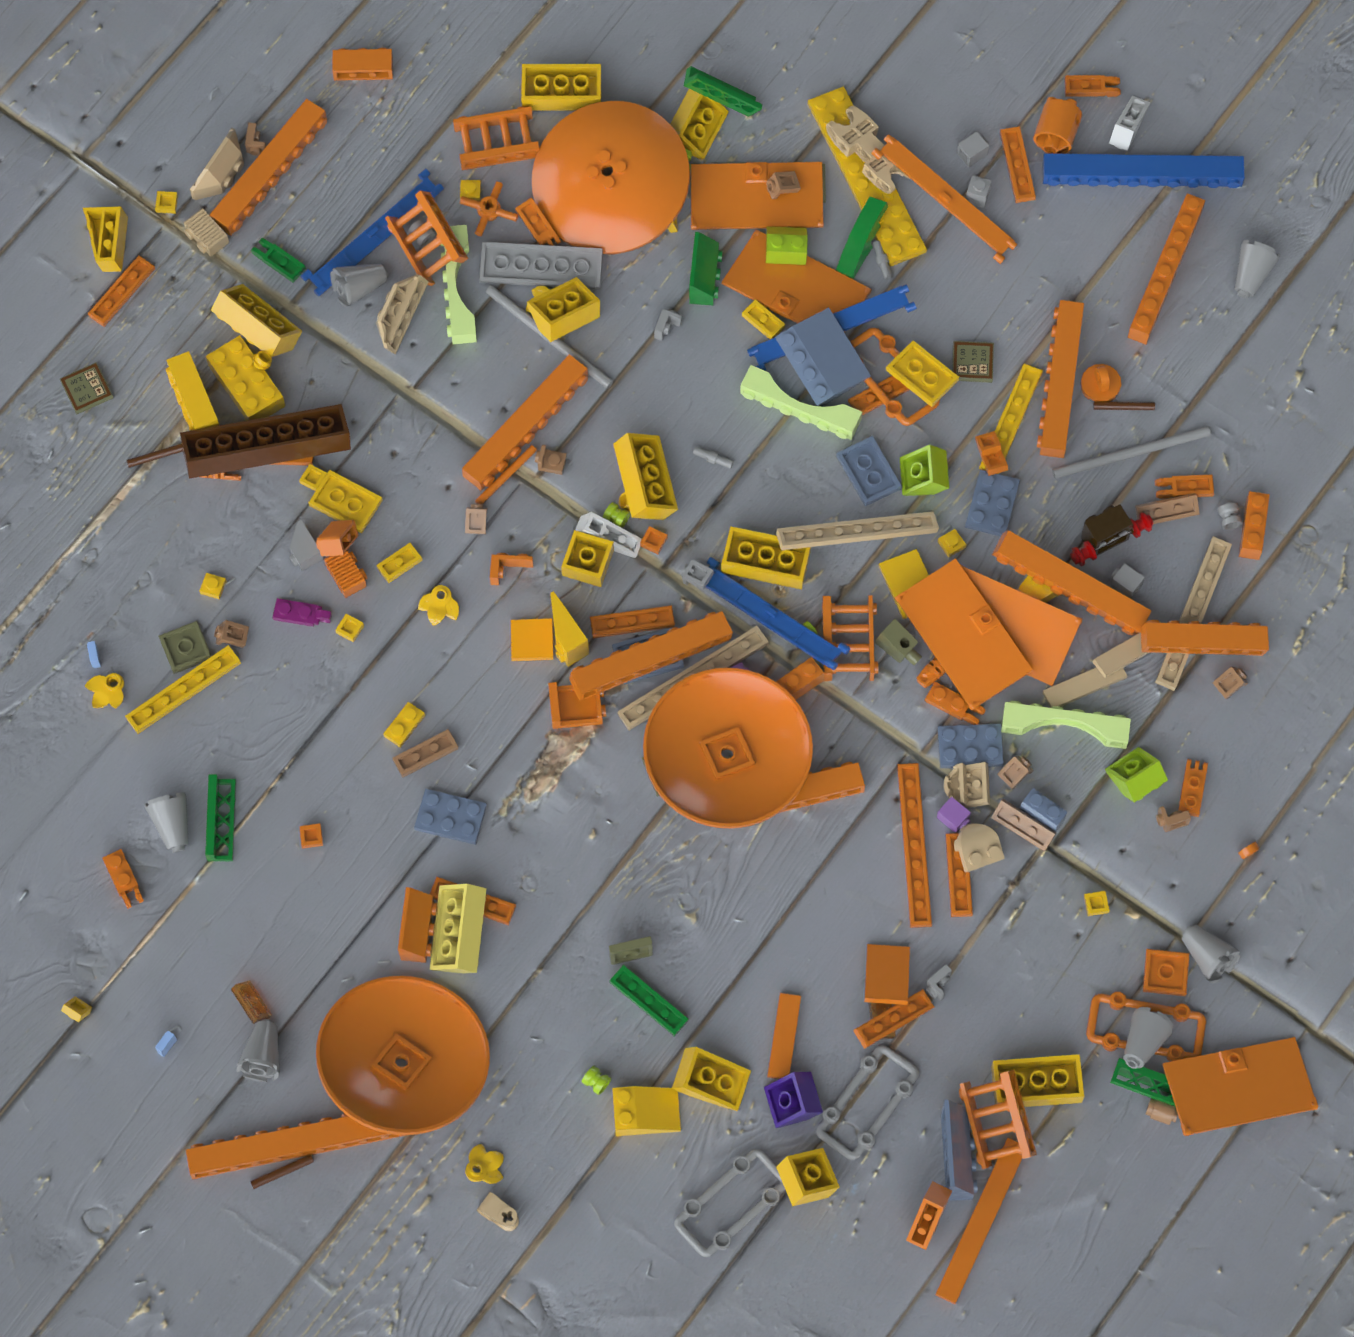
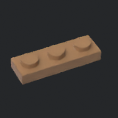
[1135,493,1200,524]
[392,729,458,778]
[991,799,1057,852]

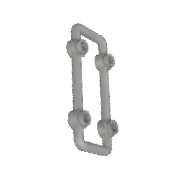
[816,1045,919,1160]
[674,1149,785,1257]

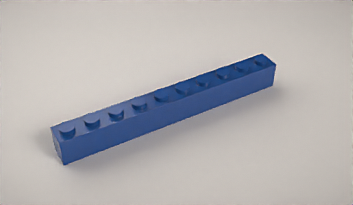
[1042,154,1245,188]

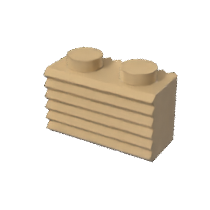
[184,208,229,257]

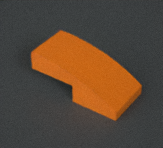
[975,431,1008,476]

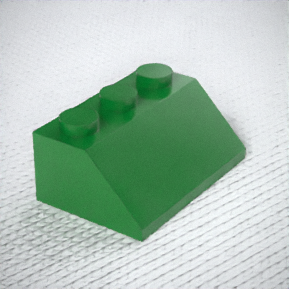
[689,232,723,306]

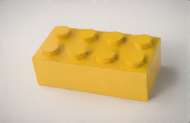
[521,64,602,111]
[211,284,302,357]
[206,335,285,421]
[165,351,219,431]
[613,433,678,520]
[721,526,811,590]
[991,1054,1084,1107]

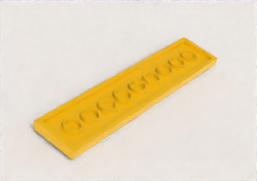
[808,86,927,267]

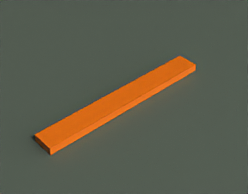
[897,763,932,928]
[935,1138,1022,1304]

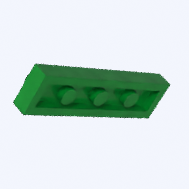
[609,965,689,1037]

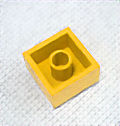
[561,530,614,587]
[776,1148,840,1207]

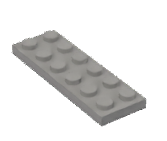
[479,242,603,289]

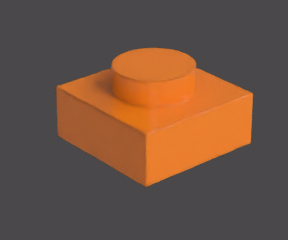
[640,526,668,555]
[299,823,323,849]

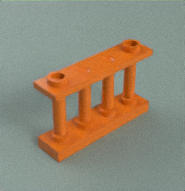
[453,106,539,170]
[385,191,468,286]
[822,595,878,681]
[959,1070,1037,1169]

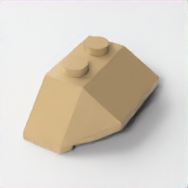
[190,128,244,200]
[376,274,429,355]

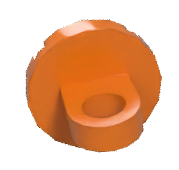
[1080,364,1121,402]

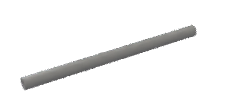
[486,285,613,389]
[1052,426,1211,479]

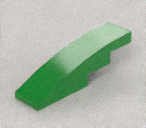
[836,196,888,279]

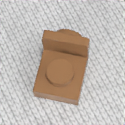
[245,122,266,156]
[766,171,801,199]
[535,445,567,475]
[465,504,488,534]
[214,620,249,648]
[1212,667,1248,699]
[997,756,1033,789]
[1156,806,1191,832]

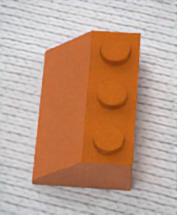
[398,887,437,963]

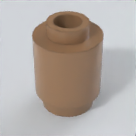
[1146,1098,1178,1125]

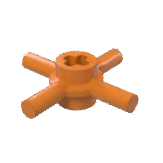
[460,181,518,237]

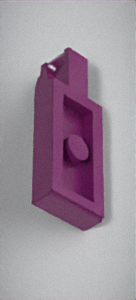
[272,598,332,627]

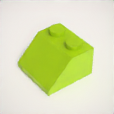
[766,226,808,265]
[900,445,949,496]
[1105,747,1168,803]

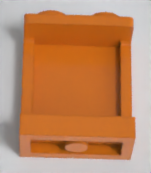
[548,682,606,729]

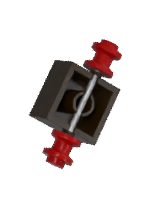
[1070,504,1154,567]

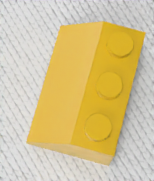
[670,89,729,160]
[527,277,600,342]

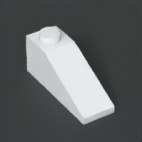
[1109,96,1150,151]
[576,512,642,558]

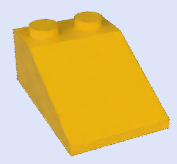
[550,591,589,667]
[672,1047,751,1111]
[612,1086,681,1136]

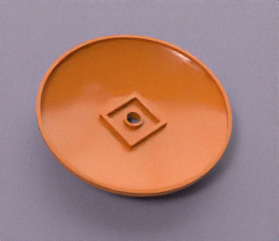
[532,101,690,254]
[643,668,813,829]
[316,976,490,1135]

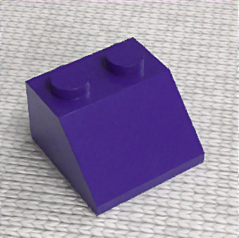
[764,1071,823,1128]

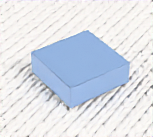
[87,641,101,668]
[155,1031,177,1057]

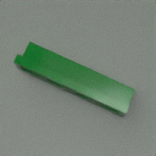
[683,66,763,117]
[205,774,236,862]
[1110,1058,1175,1106]

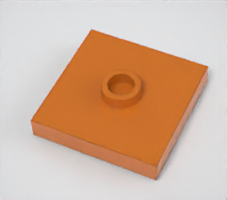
[1143,949,1189,997]

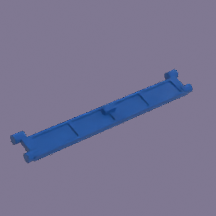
[300,168,444,297]
[747,284,917,371]
[706,557,851,670]

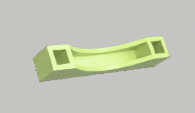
[440,225,477,344]
[740,365,862,440]
[1001,701,1131,749]

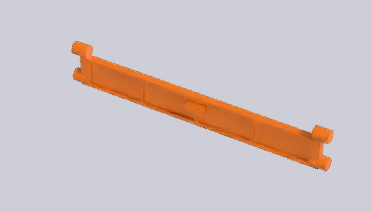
[871,134,1018,264]

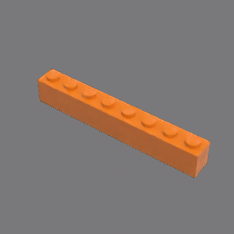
[210,98,327,236]
[1127,193,1206,345]
[1037,300,1084,458]
[462,354,588,491]
[992,530,1151,635]
[569,611,733,701]

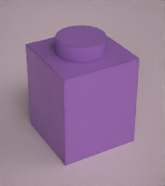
[937,797,971,833]

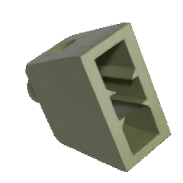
[874,618,922,666]

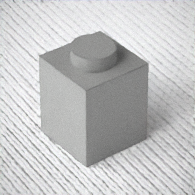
[957,132,989,167]
[966,175,992,208]
[1111,563,1145,599]

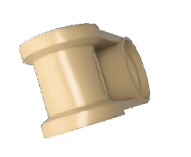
[477,1192,519,1231]

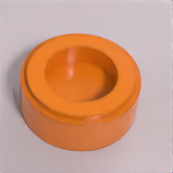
[1238,841,1260,860]

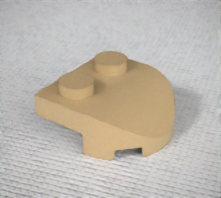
[944,762,990,808]
[954,823,1005,872]

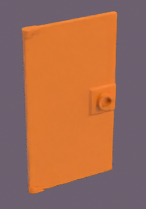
[691,162,824,230]
[721,229,872,333]
[894,558,1033,711]
[960,564,1083,686]
[1162,1037,1318,1136]

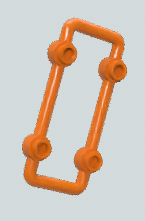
[850,327,940,426]
[1086,992,1206,1062]

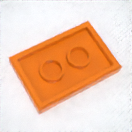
[864,944,910,1005]

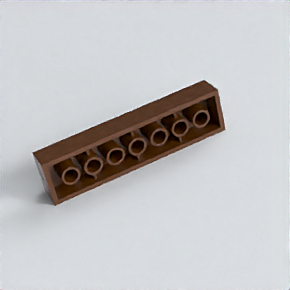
[180,404,351,479]

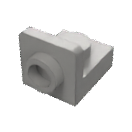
[654,309,682,341]
[681,559,714,590]
[926,964,952,1001]

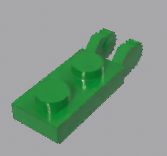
[251,238,306,283]

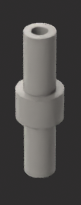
[873,241,892,280]
[693,447,734,469]

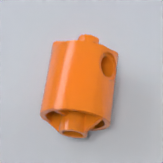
[1033,97,1082,154]

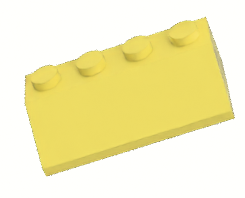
[430,884,487,974]

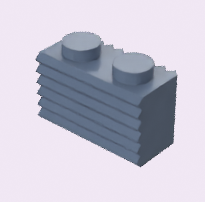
[1020,788,1067,832]

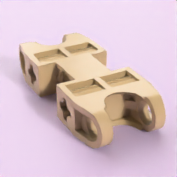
[826,106,910,194]

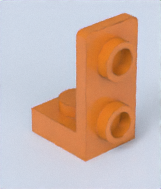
[490,553,534,585]

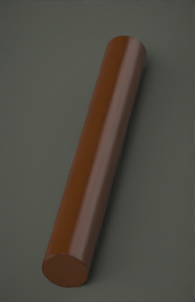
[1093,402,1155,410]
[126,444,183,468]
[250,1154,314,1189]

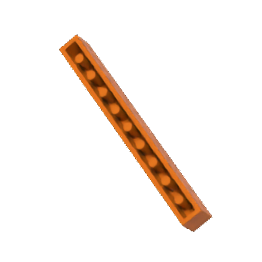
[186,1114,407,1179]

